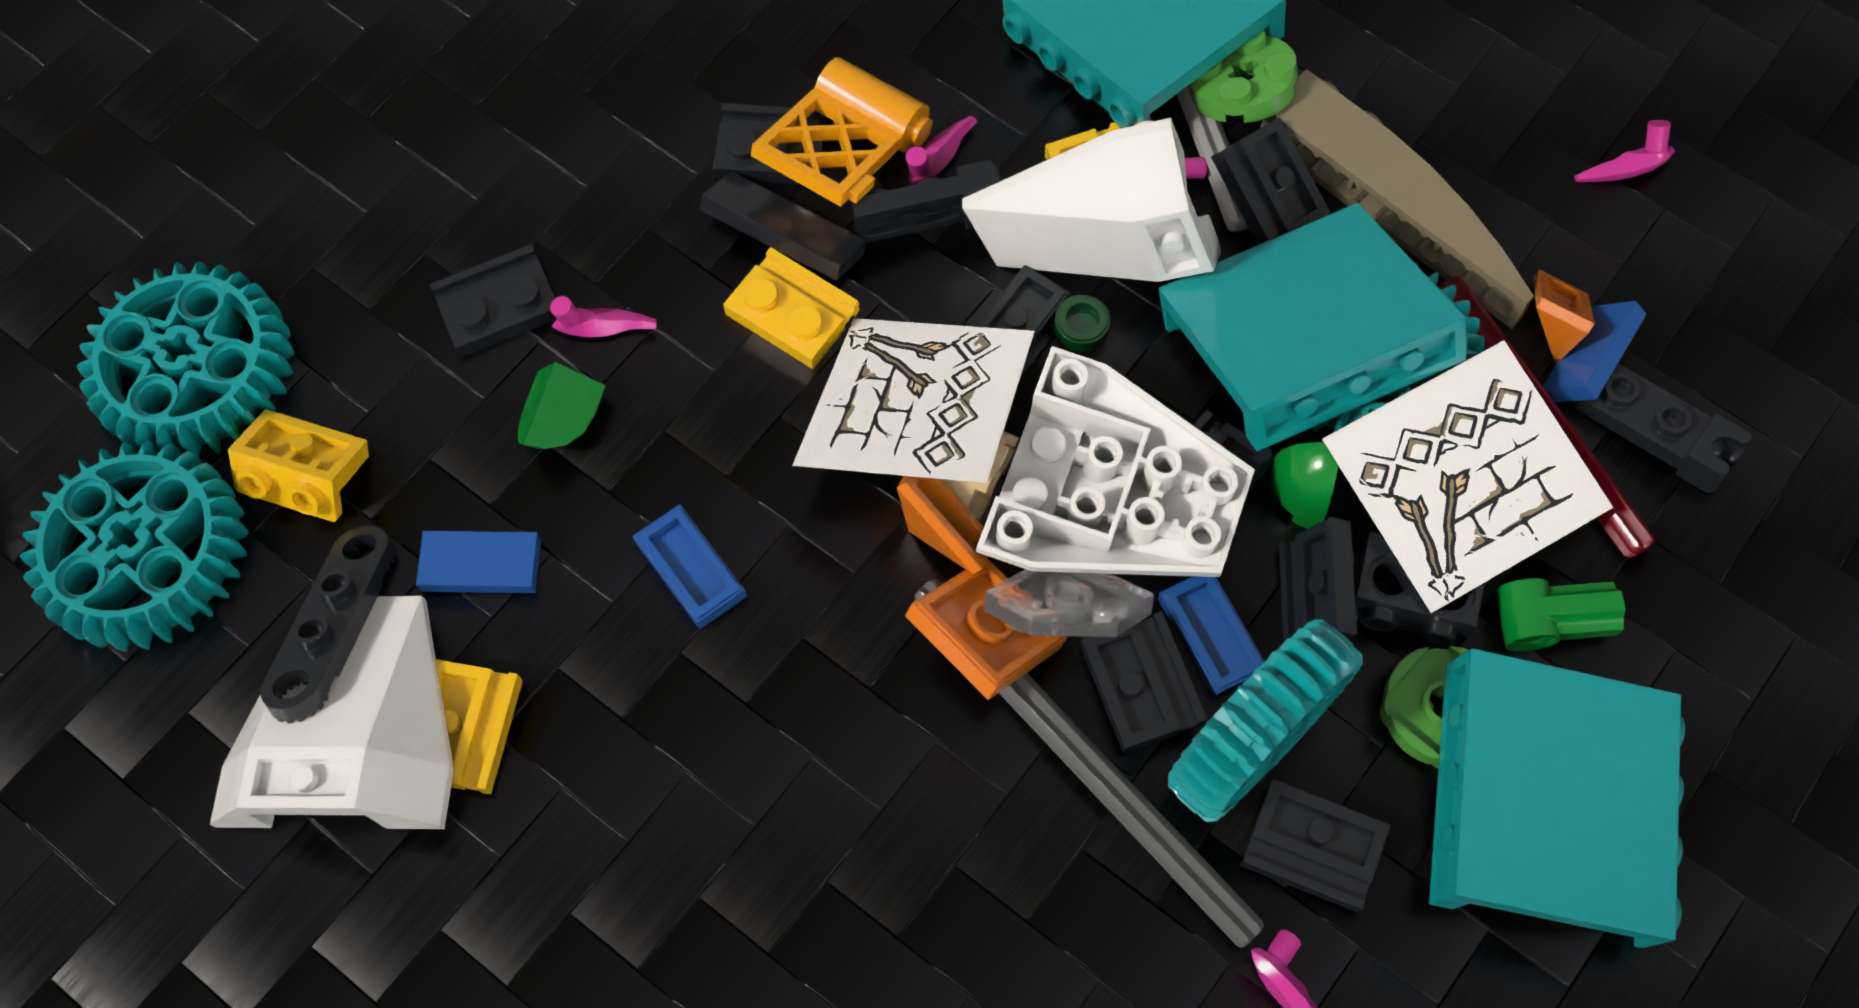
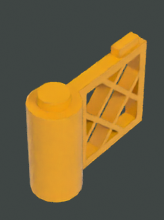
[751,57,933,207]

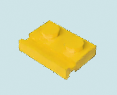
[723,247,860,369]
[435,659,523,795]

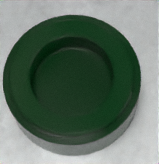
[1054,295,1110,352]

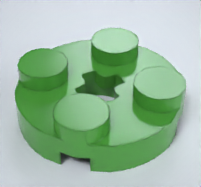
[1190,29,1298,123]
[1380,646,1468,769]

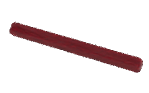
[1438,276,1655,558]

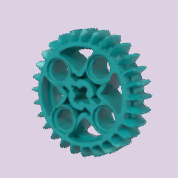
[77,261,295,457]
[20,440,248,652]
[1168,619,1363,822]

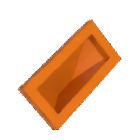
[1533,269,1595,365]
[897,476,988,575]

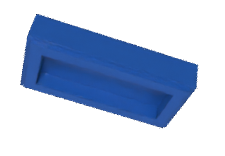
[1543,301,1646,402]
[632,504,747,630]
[416,531,541,593]
[1158,576,1265,700]

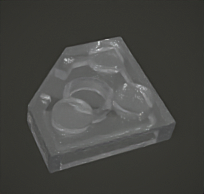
[984,569,1154,637]

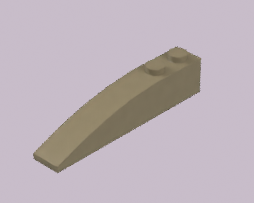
[1261,69,1534,329]

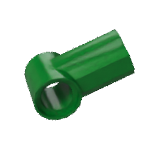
[1494,578,1626,652]

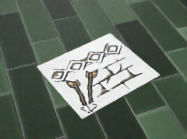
[793,318,1035,483]
[1322,341,1613,613]

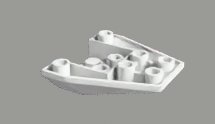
[962,118,1221,282]
[976,346,1255,577]
[210,596,454,829]

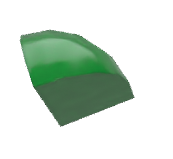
[517,362,606,449]
[1269,442,1339,529]

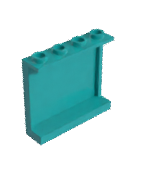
[1002,0,1286,128]
[1159,203,1466,451]
[1429,649,1685,948]

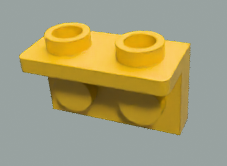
[228,409,369,522]

